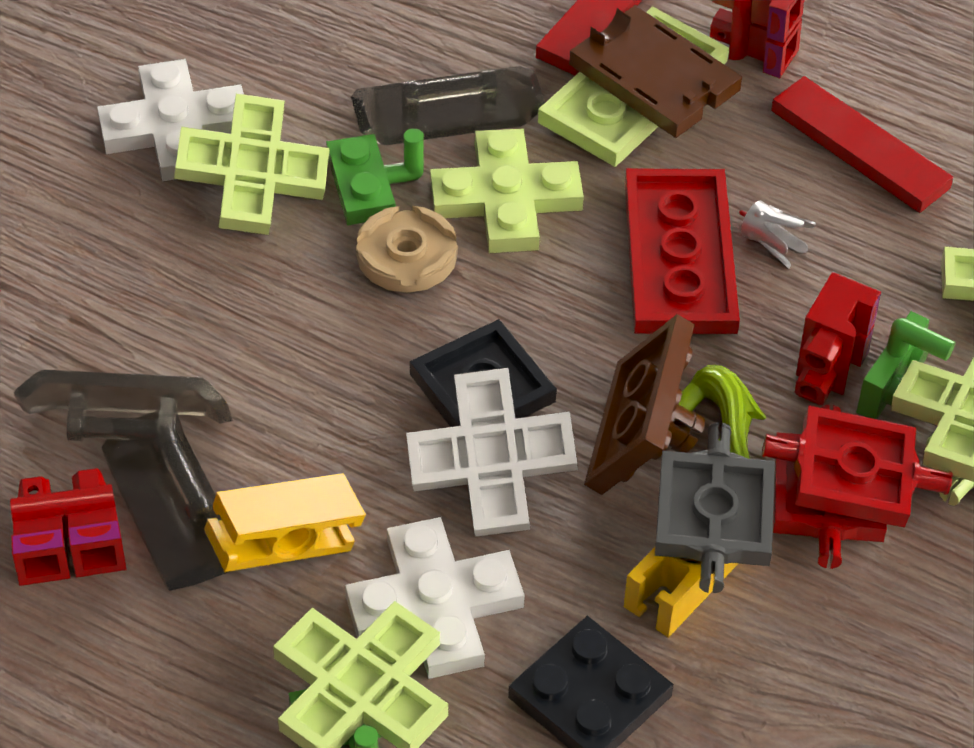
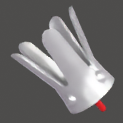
[739,201,816,269]

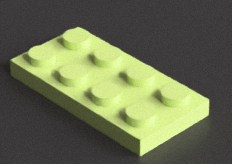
[538,6,729,167]

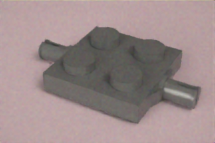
[655,422,775,593]

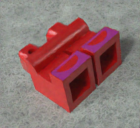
[710,0,804,79]
[794,272,881,405]
[10,468,127,586]

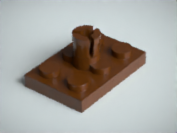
[584,314,705,495]

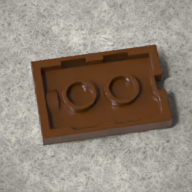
[569,5,742,138]

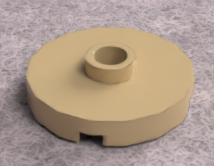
[356,206,458,293]

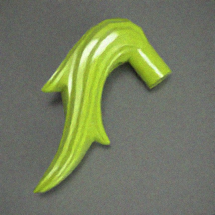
[679,364,766,459]

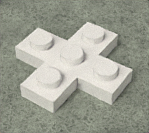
[97,59,244,181]
[406,368,577,537]
[345,517,525,679]

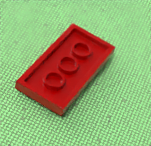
[625,168,740,334]

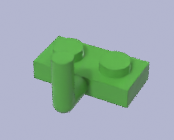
[326,129,424,226]
[856,311,956,419]

